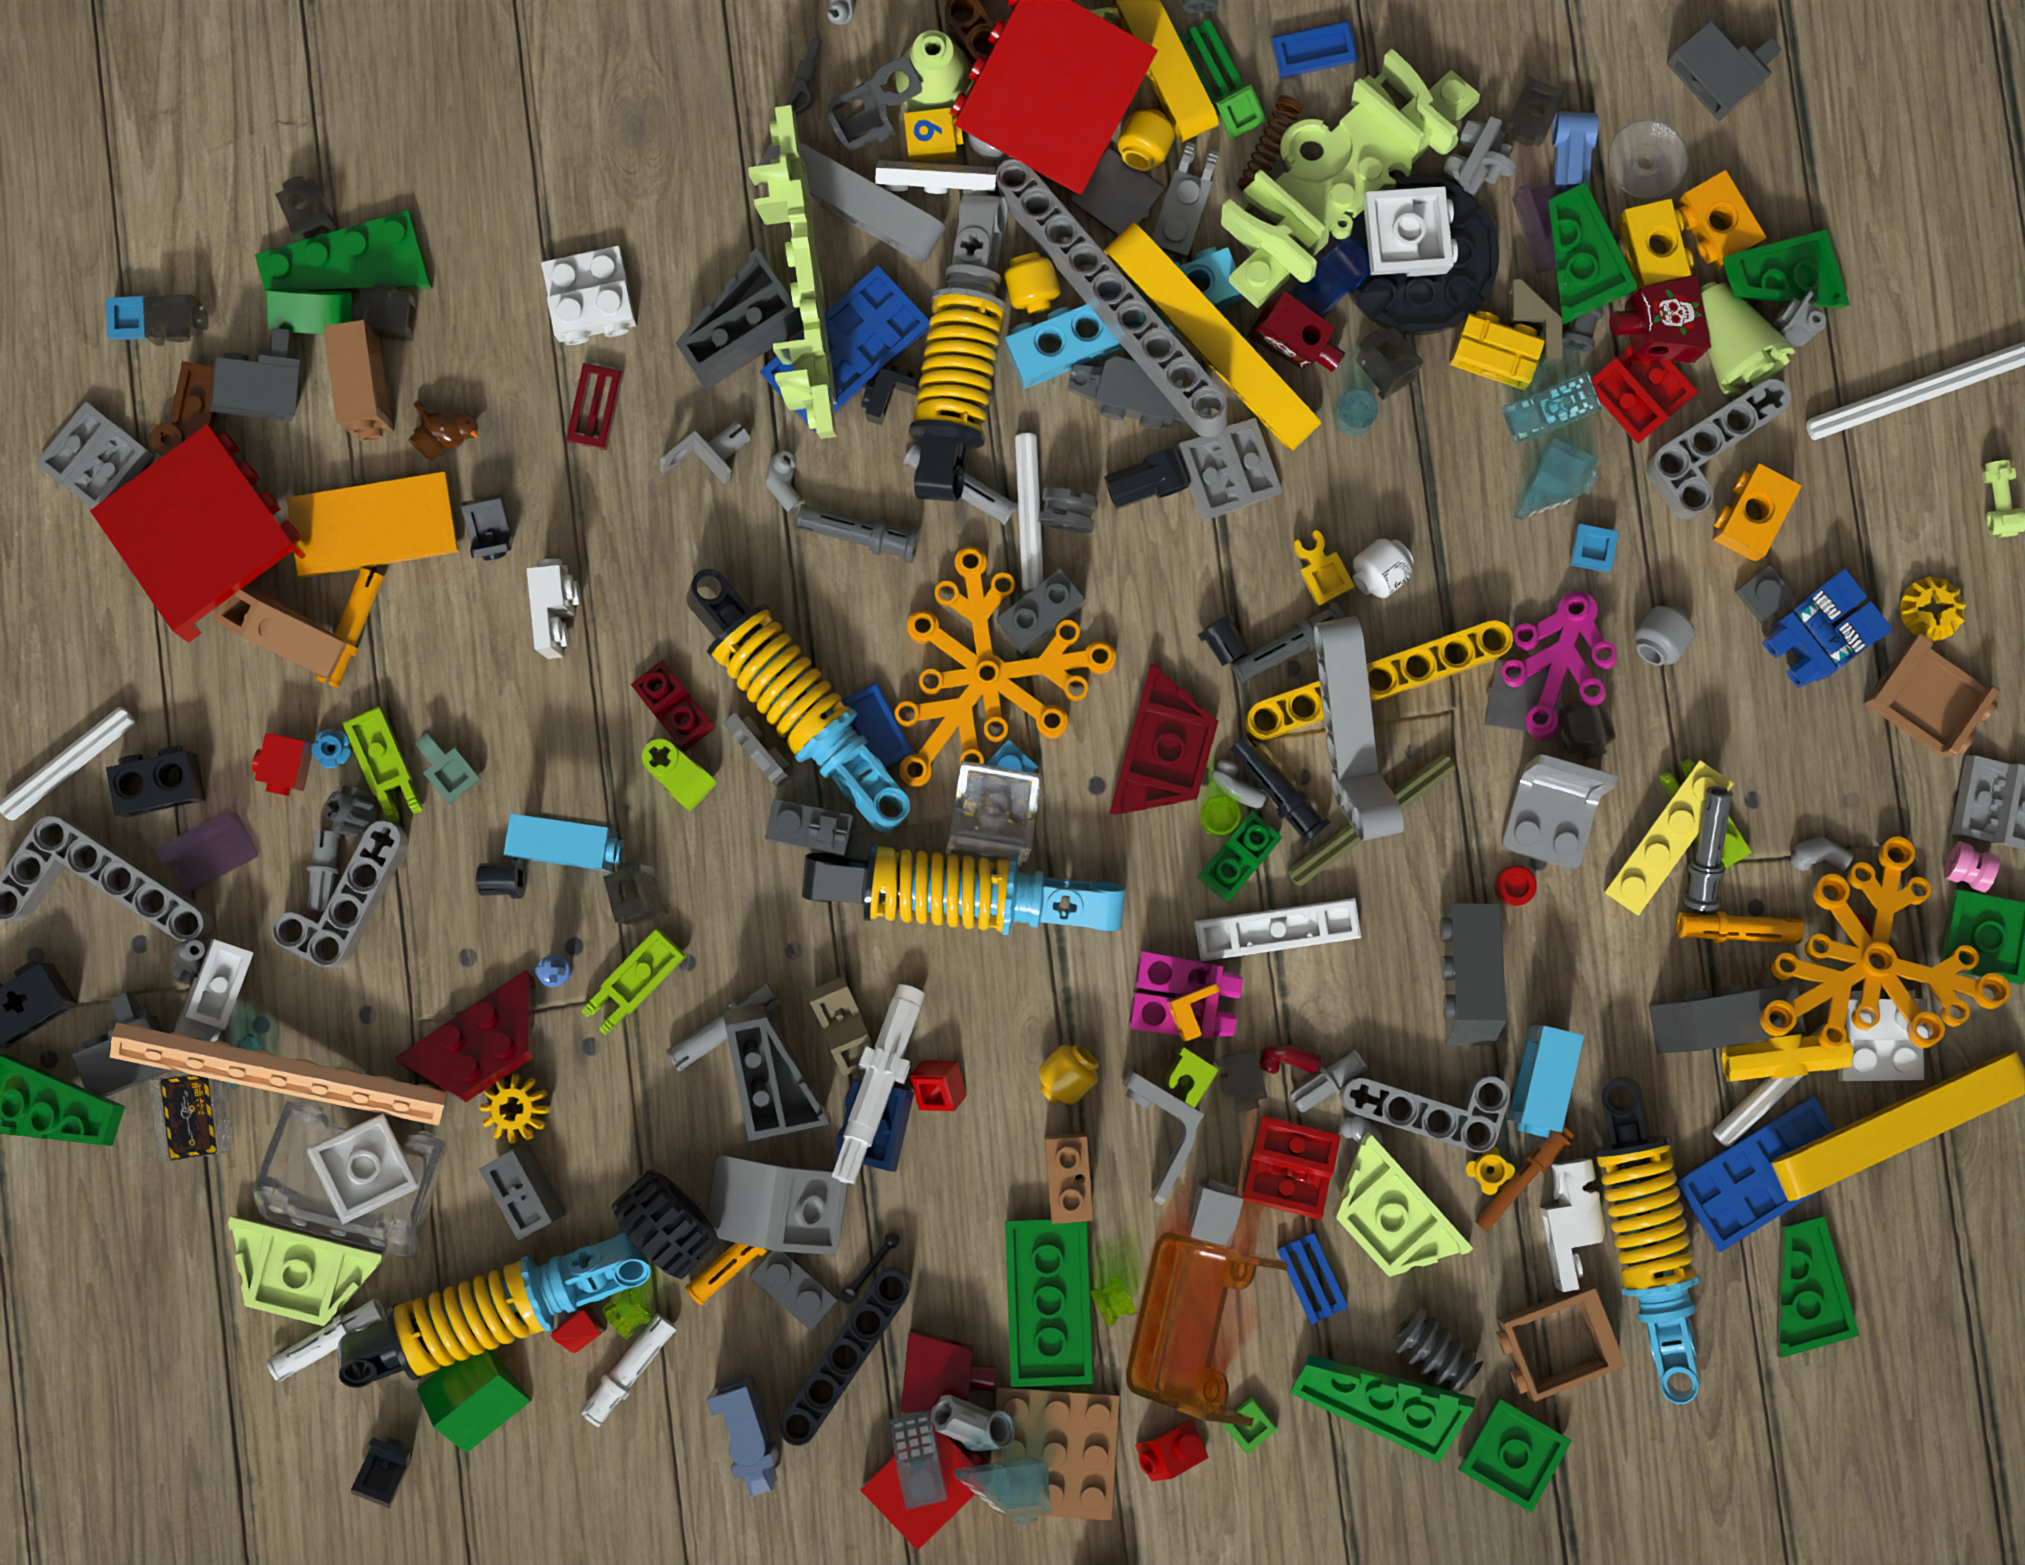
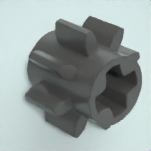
[325,785,377,836]

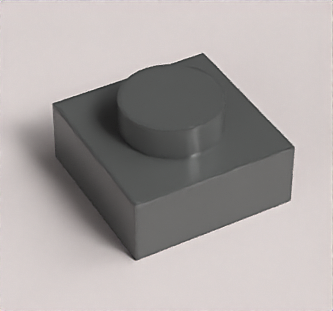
[1735,565,1795,623]

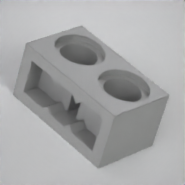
[1186,1178,1244,1248]

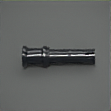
[1230,733,1331,845]

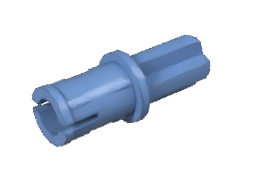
[535,955,572,987]

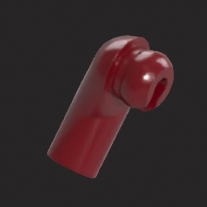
[1258,1044,1321,1074]

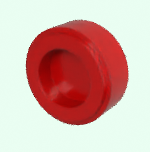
[1494,865,1537,906]

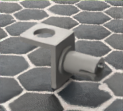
[660,421,750,485]

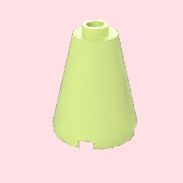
[896,30,974,112]
[1700,282,1795,397]

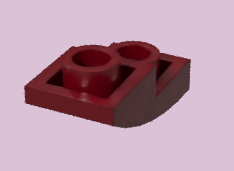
[630,660,716,752]

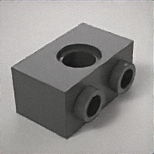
[997,569,1085,656]

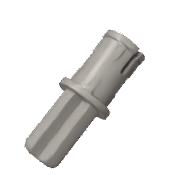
[307,830,341,912]
[1290,1048,1368,1112]

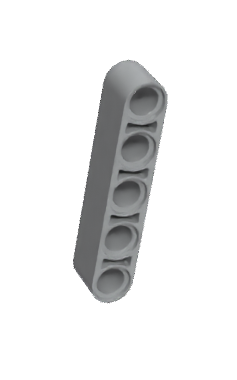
[758,141,946,263]

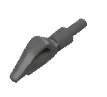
[786,38,822,116]

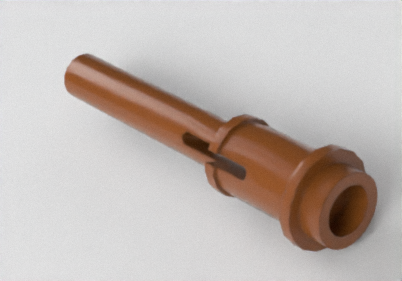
[1474,1126,1575,1232]

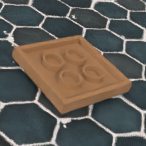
[989,1385,1120,1521]

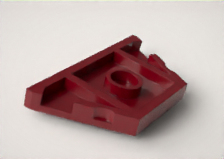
[1109,664,1219,816]
[396,970,535,1103]

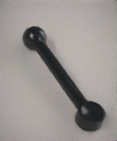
[840,1233,900,1304]

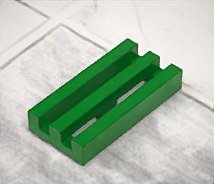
[1178,19,1244,107]

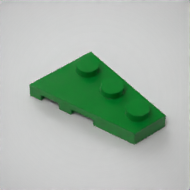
[1549,182,1637,325]
[1722,229,1850,309]
[1777,1215,1860,1358]

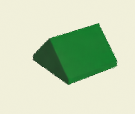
[416,1349,532,1453]

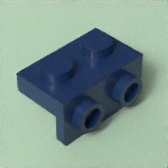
[836,1079,914,1172]

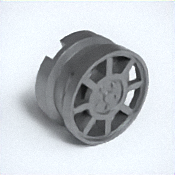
[1037,487,1099,533]

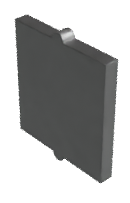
[1070,148,1165,236]
[1484,659,1565,737]

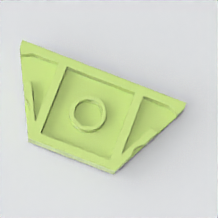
[1332,1132,1473,1277]
[228,1216,385,1326]

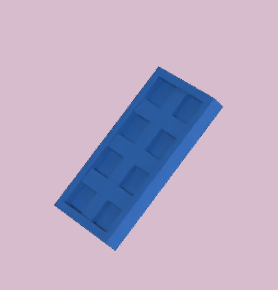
[760,265,930,433]
[1674,1096,1836,1252]

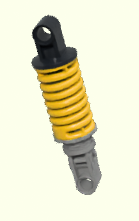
[909,194,1008,502]

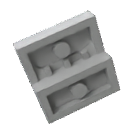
[35,401,154,509]
[1176,418,1283,521]
[1951,755,2025,850]

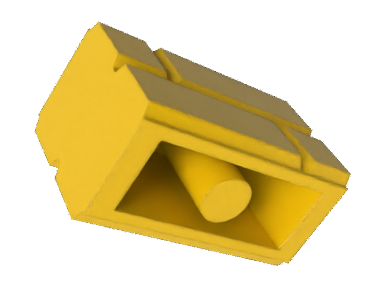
[1449,311,1545,391]

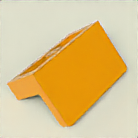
[1166,983,1220,1041]

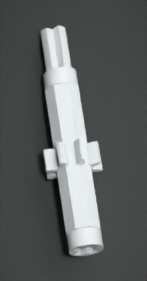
[832,984,925,1184]

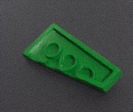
[255,210,432,292]
[0,1054,125,1146]
[1290,1355,1476,1464]

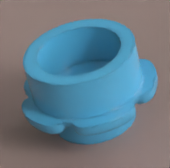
[311,729,351,769]

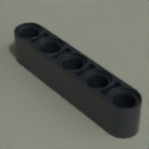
[779,1267,911,1446]

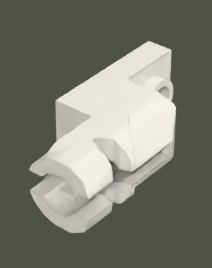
[173,939,253,1042]
[1540,1158,1605,1292]

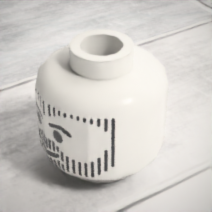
[1353,538,1414,598]

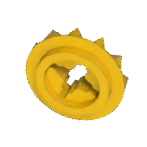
[1900,576,1967,641]

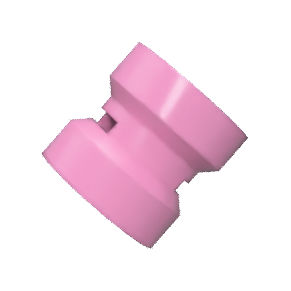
[1943,841,2000,893]

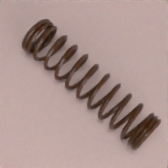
[1237,95,1303,191]

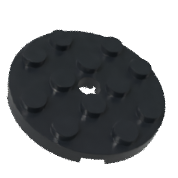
[1338,175,1499,335]

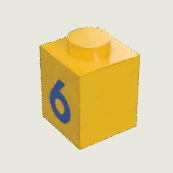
[904,108,963,162]

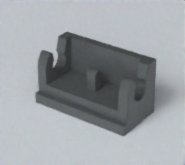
[479,1143,567,1241]

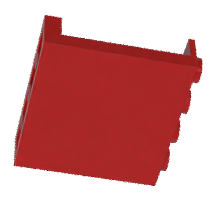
[949,0,1158,195]
[90,424,306,643]

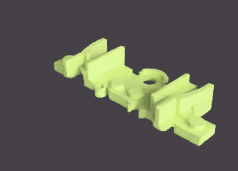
[1221,49,1480,309]
[748,105,837,439]

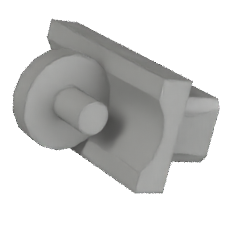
[1444,116,1516,199]

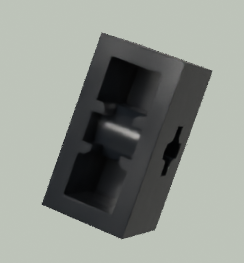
[0,961,78,1048]

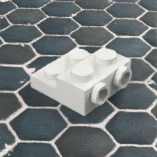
[1363,187,1458,277]
[541,246,637,345]
[527,559,581,659]
[1838,990,1928,1081]

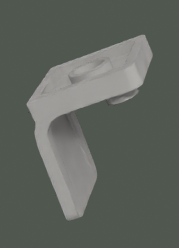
[1501,754,1619,869]
[1122,1070,1204,1205]
[708,1155,848,1254]

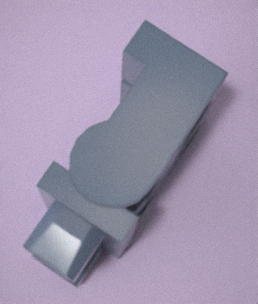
[707,1374,780,1497]

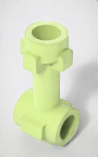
[1982,460,2025,538]

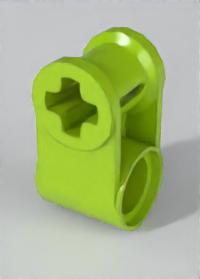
[641,739,718,812]

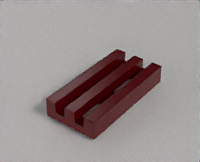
[566,363,624,451]

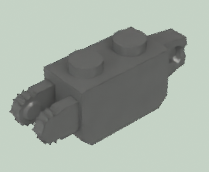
[1068,356,1209,431]

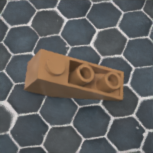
[212,586,347,679]

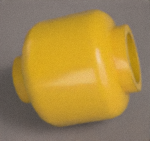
[1117,109,1175,171]
[1003,252,1061,315]
[1038,1044,1099,1105]

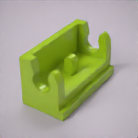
[1165,1046,1219,1108]

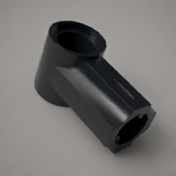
[1104,447,1190,510]

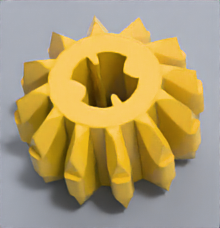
[479,1073,550,1144]

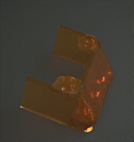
[1126,1232,1289,1426]

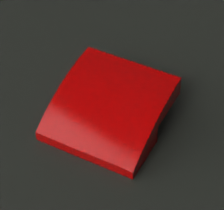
[1585,345,1698,445]
[1242,1116,1341,1220]

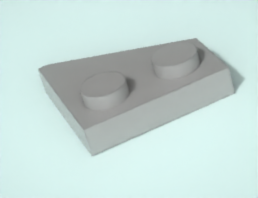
[723,713,790,788]

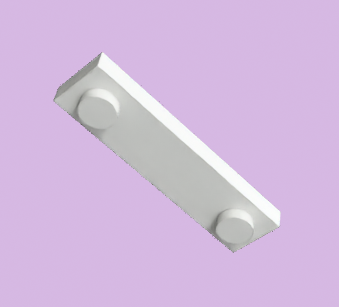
[1194,898,1361,962]

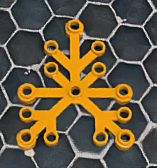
[895,546,1116,787]
[1759,836,2011,1050]

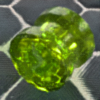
[1199,795,1241,837]
[1090,1276,1138,1328]
[602,1288,653,1340]

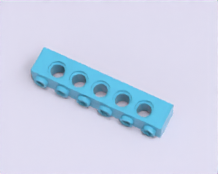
[1005,247,1244,390]

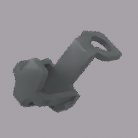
[826,57,923,150]

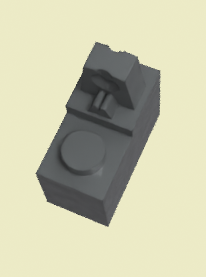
[1667,21,1782,122]
[209,328,300,422]
[765,799,856,857]
[72,992,172,1097]

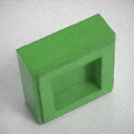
[1213,84,1267,139]
[1220,1395,1279,1455]

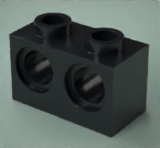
[106,746,206,818]

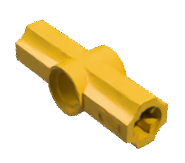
[1721,1032,1853,1082]

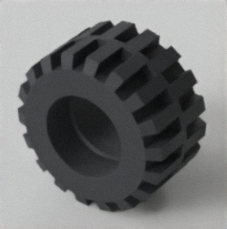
[612,1169,719,1279]

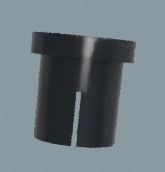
[1197,613,1249,666]
[476,858,526,899]

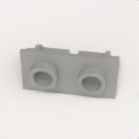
[1771,291,1827,347]

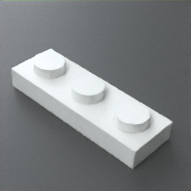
[875,160,997,195]

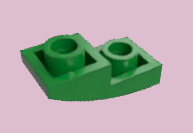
[266,288,352,334]
[1196,811,1283,903]

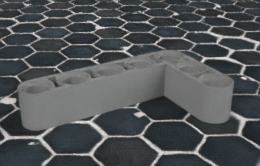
[1314,616,1404,841]
[0,816,214,942]

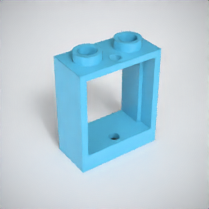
[504,813,624,872]
[1507,1025,1584,1138]

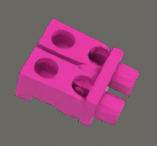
[1128,951,1243,1039]

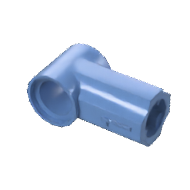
[1552,110,1599,193]

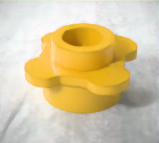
[1465,1146,1515,1195]

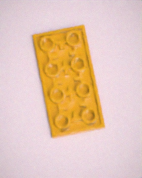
[286,472,459,578]

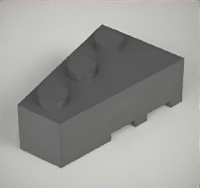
[676,247,804,391]
[1439,903,1507,1046]
[1649,978,1806,1054]
[723,1002,829,1141]

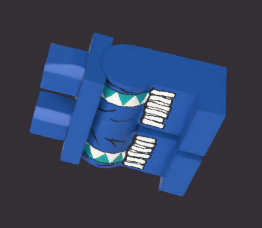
[1762,568,1893,688]

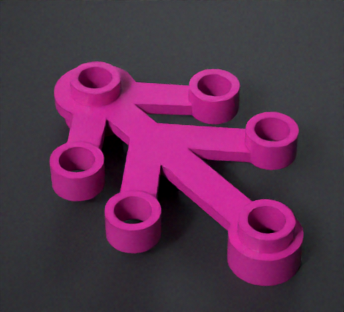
[1501,592,1618,741]

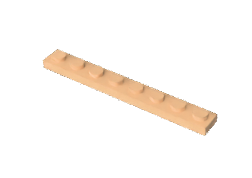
[110,1022,447,1126]

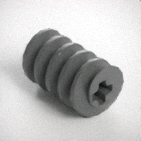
[1393,1306,1483,1393]

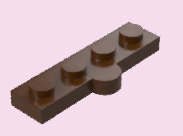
[150,361,217,457]

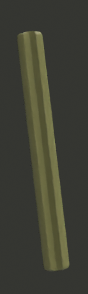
[1287,753,1456,886]

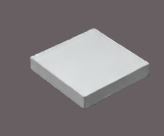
[307,1113,419,1225]

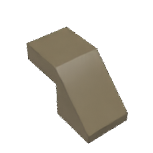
[1507,279,1563,367]
[806,976,875,1076]

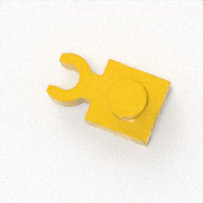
[1293,530,1355,607]

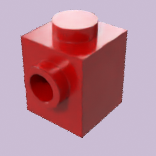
[252,733,312,796]

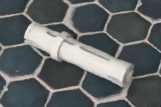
[267,1298,387,1383]
[579,1313,677,1427]

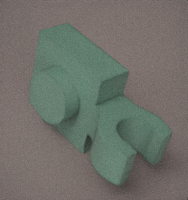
[415,733,482,805]

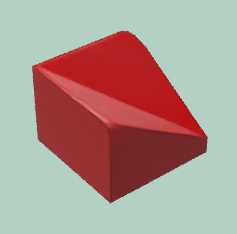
[910,1060,966,1111]
[550,1306,607,1353]

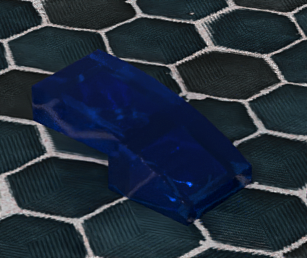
[1289,236,1371,319]

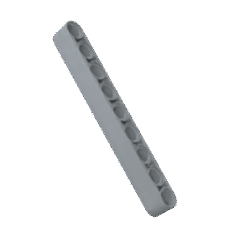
[996,158,1228,437]

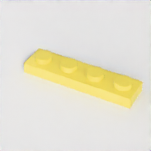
[1604,760,1734,916]

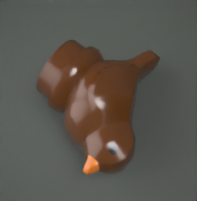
[408,400,478,461]

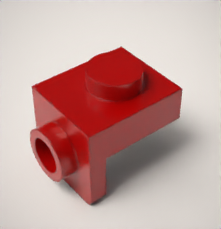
[1135,1420,1209,1482]

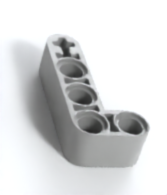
[1646,379,1791,519]
[271,821,409,967]
[1339,1076,1510,1153]

